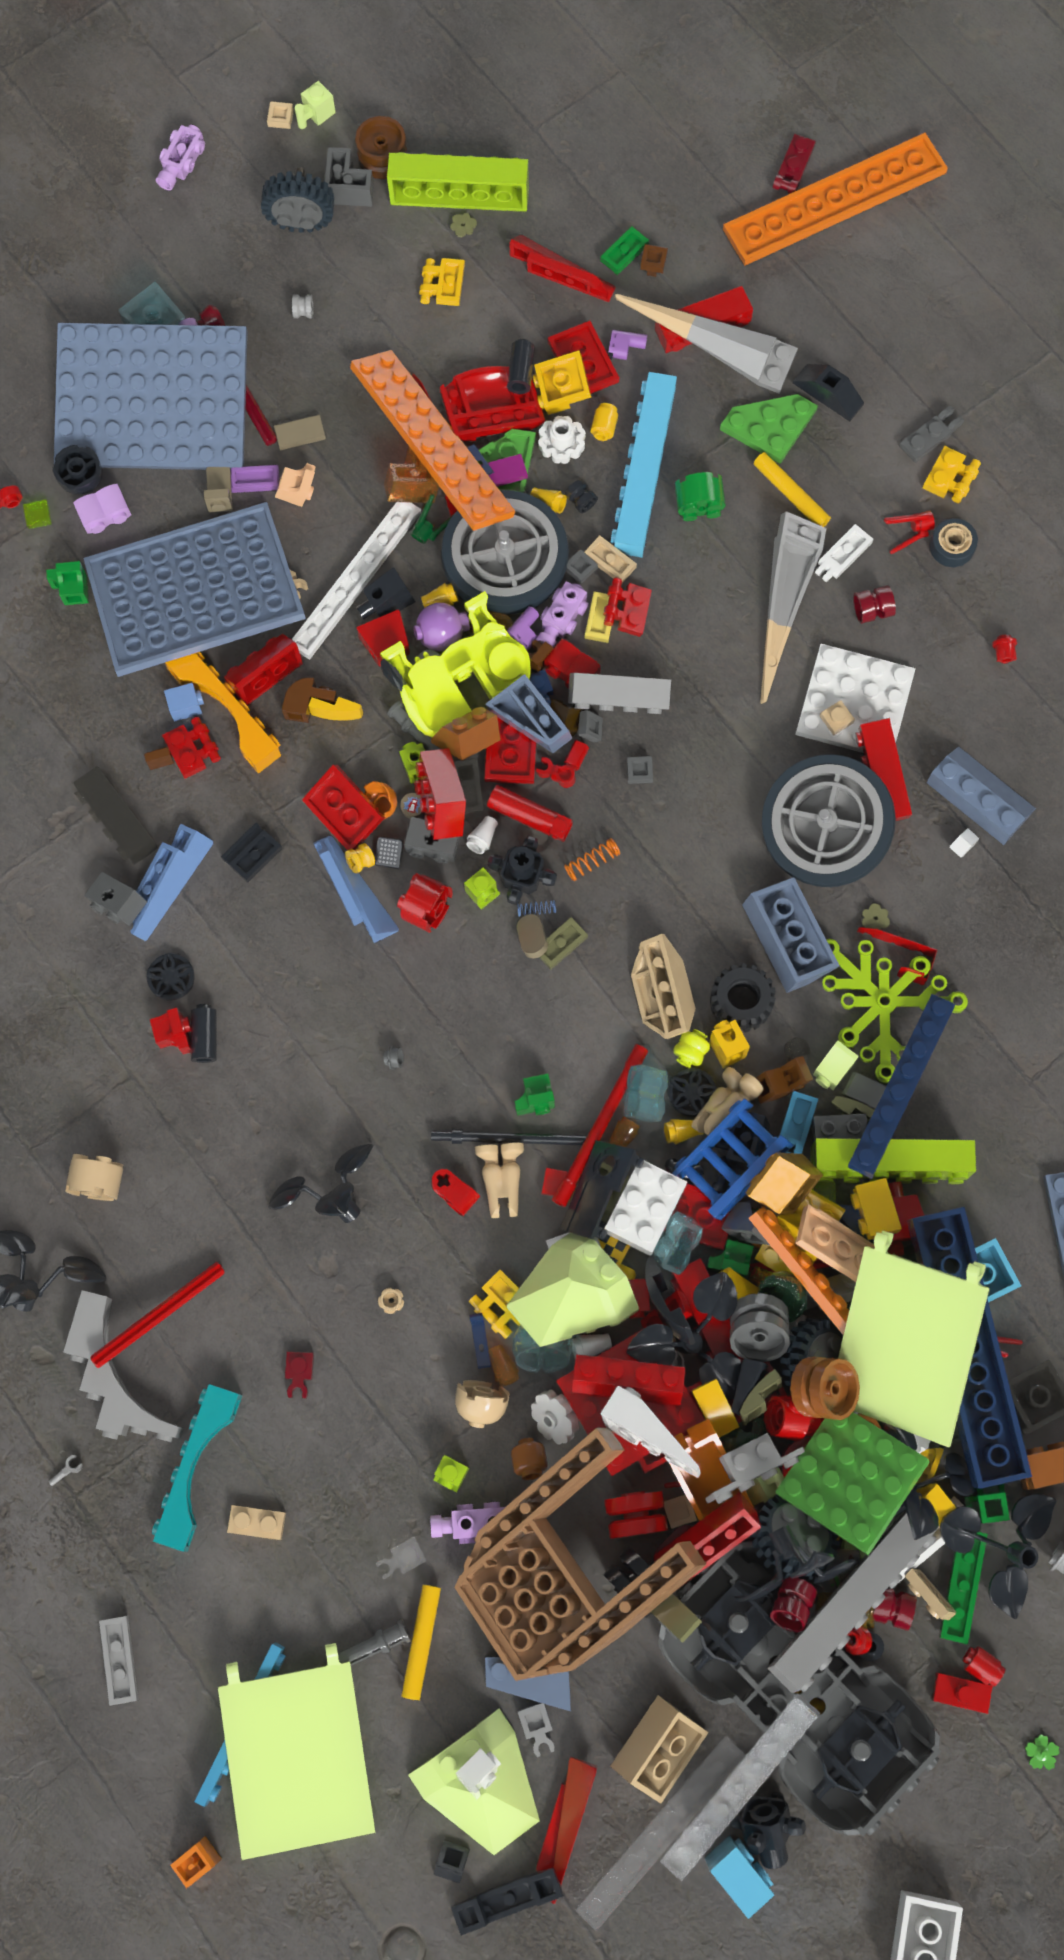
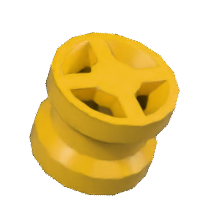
[345,843,375,874]

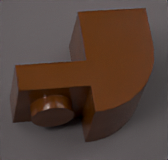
[282,678,338,723]
[755,1056,813,1104]

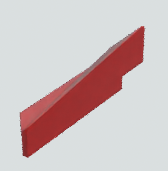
[510,235,616,302]
[536,1756,597,1904]

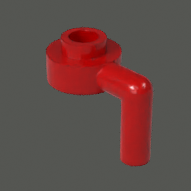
[0,485,23,508]
[844,1626,872,1655]

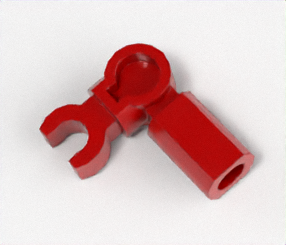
[536,740,589,788]

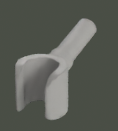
[48,1455,83,1486]

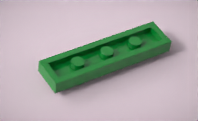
[939,1532,988,1645]

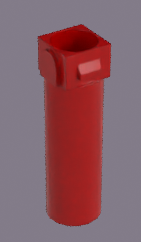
[487,785,573,842]

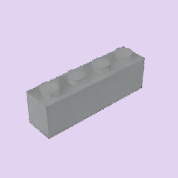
[568,673,671,714]

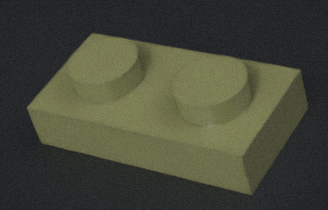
[539,917,588,970]

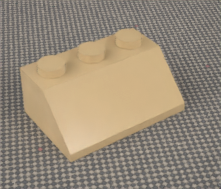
[610,1695,709,1803]

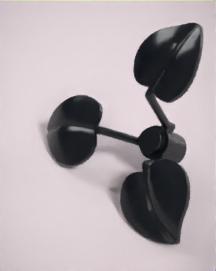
[268,1144,374,1223]
[0,1230,107,1312]
[626,1272,742,1399]
[875,1419,977,1540]
[940,1494,1057,1619]
[734,1525,856,1601]

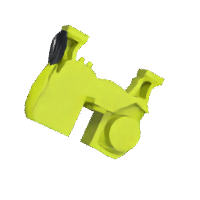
[380,591,530,737]

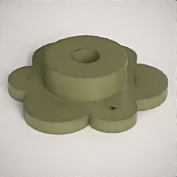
[450,213,477,237]
[862,904,890,930]

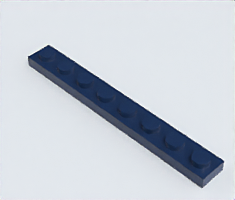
[848,994,956,1179]

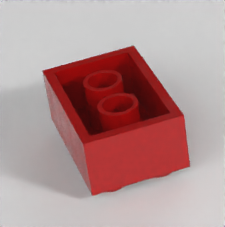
[414,748,466,840]

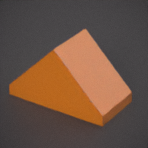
[170,1836,222,1889]

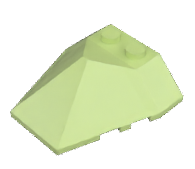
[507,1233,639,1347]
[409,1708,540,1855]

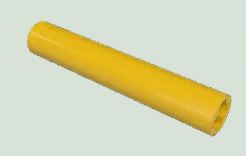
[753,452,831,527]
[401,1584,441,1700]

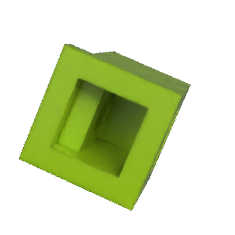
[399,742,425,784]
[464,867,500,910]
[433,1455,469,1493]

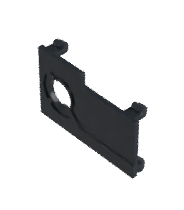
[560,1140,644,1240]

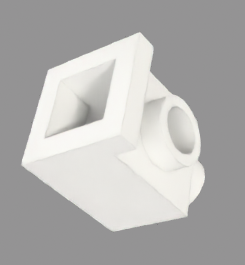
[456,1748,501,1800]

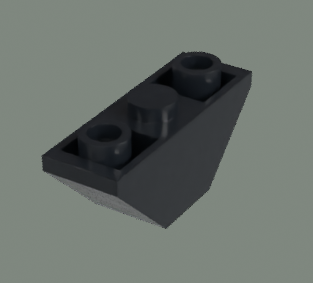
[793,364,864,422]

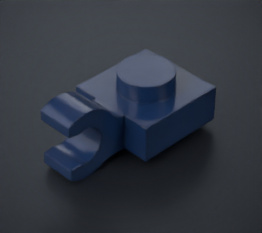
[529,670,553,706]

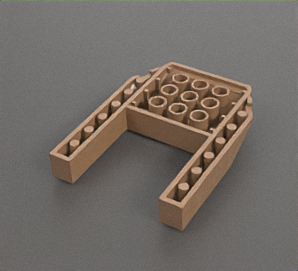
[455,1428,707,1681]

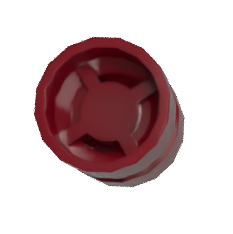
[853,585,896,624]
[770,1577,817,1632]
[869,1587,917,1631]

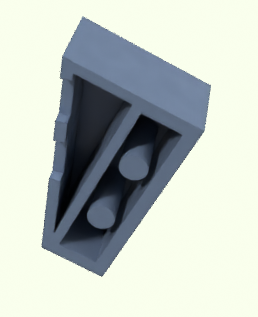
[485,674,573,753]
[485,1655,571,1711]

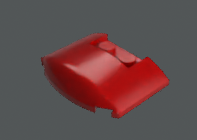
[439,366,545,441]

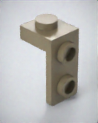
[204,467,233,512]

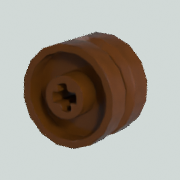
[355,116,408,179]

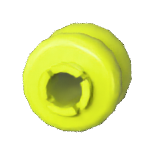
[673,1029,710,1068]

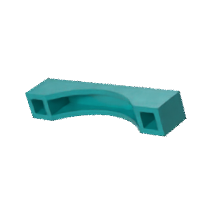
[152,1384,242,1552]

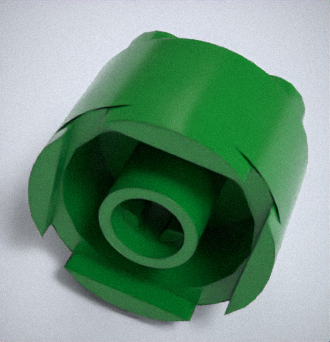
[674,472,726,521]

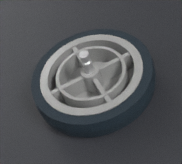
[441,490,569,615]
[762,755,896,887]

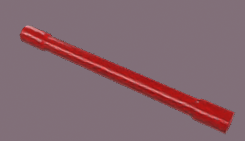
[552,1044,649,1207]

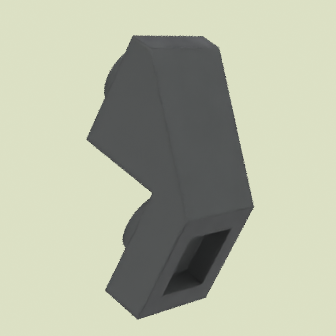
[842,1072,886,1110]

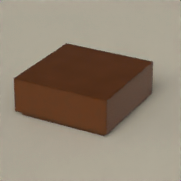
[144,747,174,770]

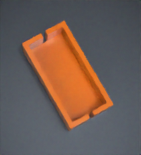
[665,1419,754,1521]

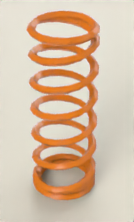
[565,838,620,881]

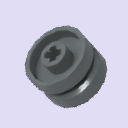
[730,1293,790,1362]

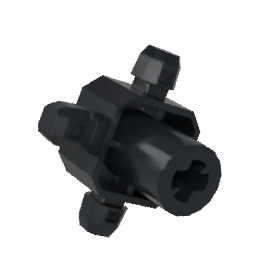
[487,836,557,905]
[727,1792,806,1869]

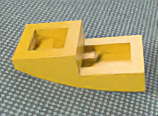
[308,697,363,720]
[692,1378,739,1438]

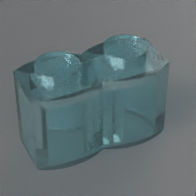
[624,1065,668,1123]
[654,1211,703,1275]

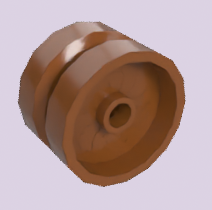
[790,1356,860,1420]

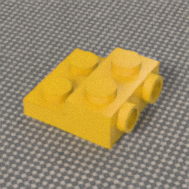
[533,351,591,415]

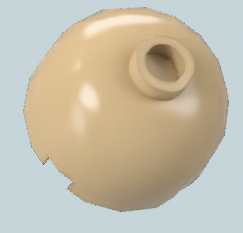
[455,1380,510,1428]

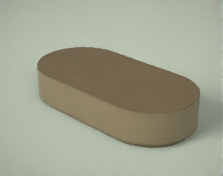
[517,914,548,958]

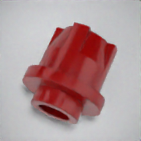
[992,635,1017,664]

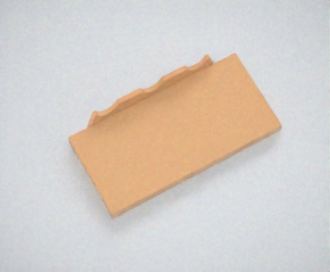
[796,1204,875,1282]

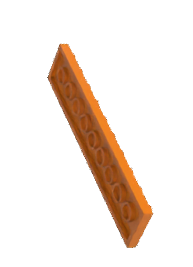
[723,133,948,266]
[350,350,515,531]

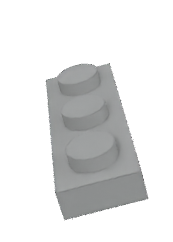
[99,1616,139,1706]

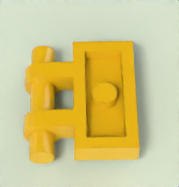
[419,258,465,306]
[923,446,981,503]
[469,1270,520,1339]

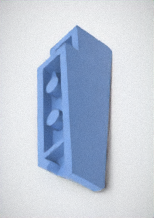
[130,824,213,941]
[313,836,399,943]

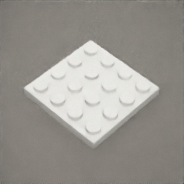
[795,644,916,753]

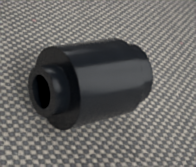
[853,1631,884,1661]

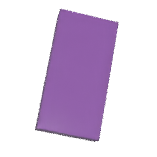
[231,465,279,493]

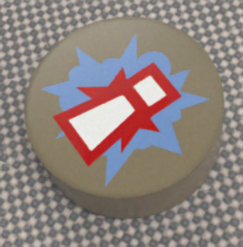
[400,793,424,819]

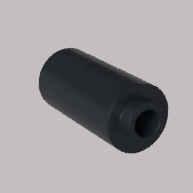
[507,339,535,394]
[191,1004,217,1063]

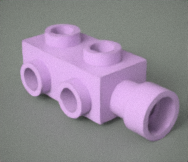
[156,125,205,191]
[536,581,589,648]
[430,1502,505,1544]

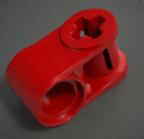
[432,1169,480,1217]

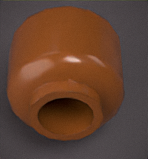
[511,1438,548,1480]

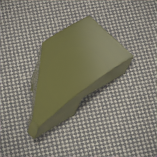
[831,1096,875,1124]

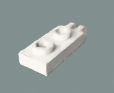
[815,524,873,582]

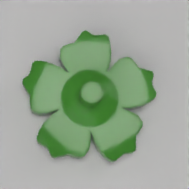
[1025,1734,1060,1770]

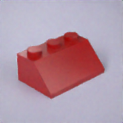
[224,634,303,705]

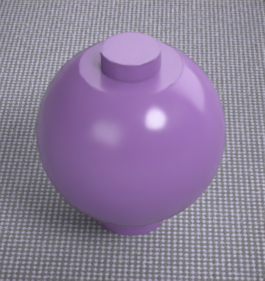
[413,603,470,652]

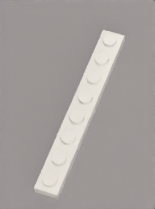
[292,497,421,660]

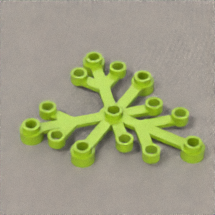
[822,939,968,1084]

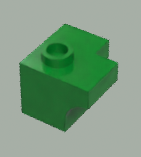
[46,561,89,605]
[515,1074,555,1116]
[706,1240,753,1278]
[964,1483,1010,1524]

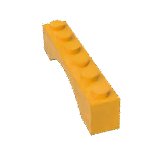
[165,652,281,774]

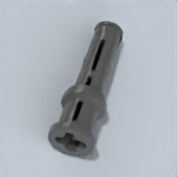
[387,700,441,751]
[338,1618,412,1666]

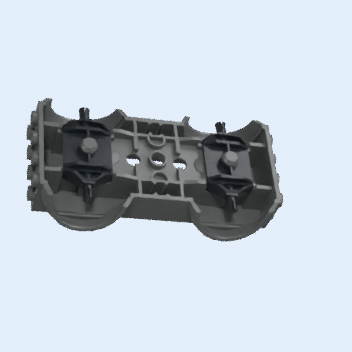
[657,1541,942,1836]

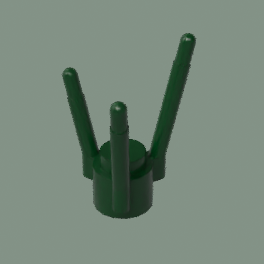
[409,491,455,544]

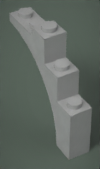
[63,1290,183,1442]

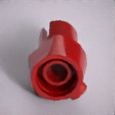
[764,1395,825,1441]

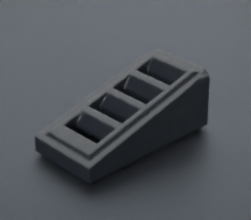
[731,1358,769,1416]

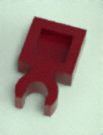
[285,1352,314,1399]

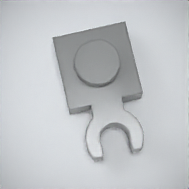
[518,1703,554,1757]

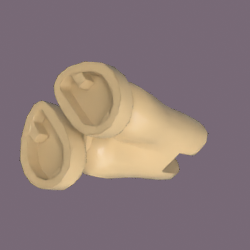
[692,1067,763,1136]
[475,1143,524,1218]

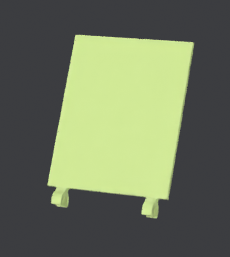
[838,1230,989,1447]
[218,1643,375,1860]

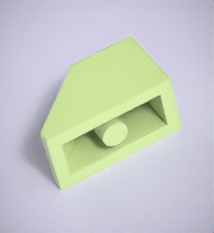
[813,1041,859,1090]

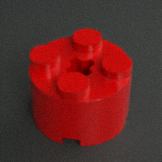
[397,873,453,933]

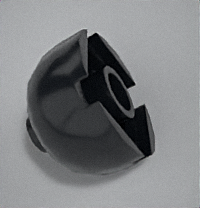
[52,445,102,495]

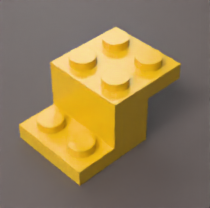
[755,1190,846,1286]

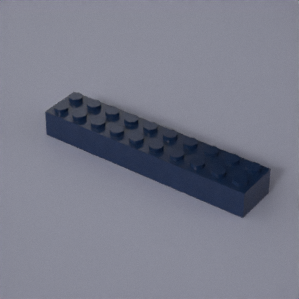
[907,1207,1032,1489]

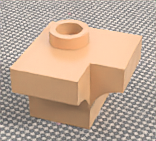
[275,463,316,507]

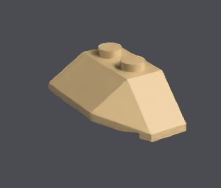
[631,934,696,1039]

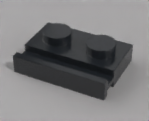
[221,822,283,883]

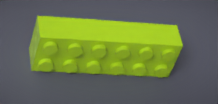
[387,152,529,212]
[810,1138,976,1184]

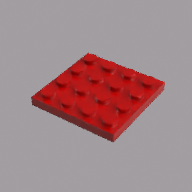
[556,1326,705,1477]

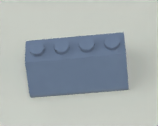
[927,747,1036,845]
[742,877,840,993]

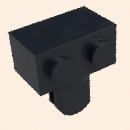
[714,1112,770,1171]

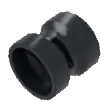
[565,479,598,513]

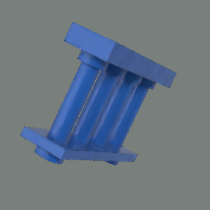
[672,1098,794,1220]

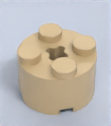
[65,1154,123,1201]

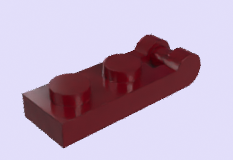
[773,134,816,194]

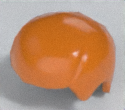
[364,781,397,820]

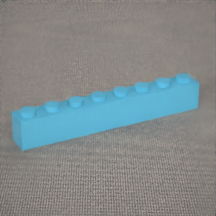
[611,372,677,558]

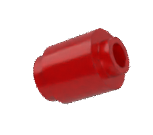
[962,1645,1006,1687]

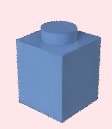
[164,683,204,722]

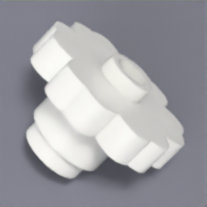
[538,416,585,464]
[531,1390,579,1445]

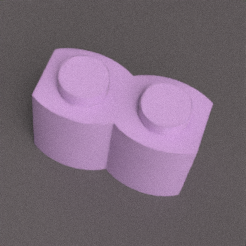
[73,484,131,534]

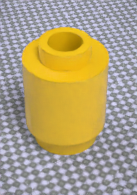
[591,403,618,441]

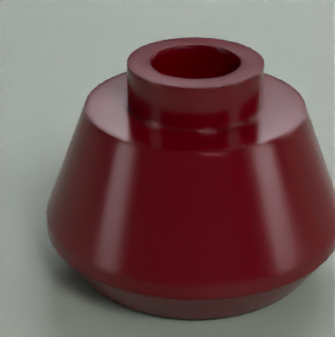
[197,305,226,326]

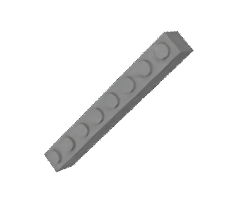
[767,1510,939,1693]

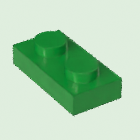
[600,227,649,275]

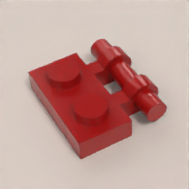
[603,578,652,637]
[162,717,221,779]

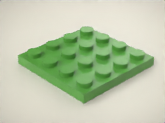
[775,1412,930,1555]

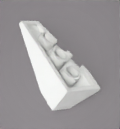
[601,1386,701,1478]

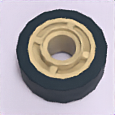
[930,518,978,568]

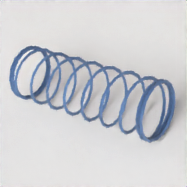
[517,900,556,916]

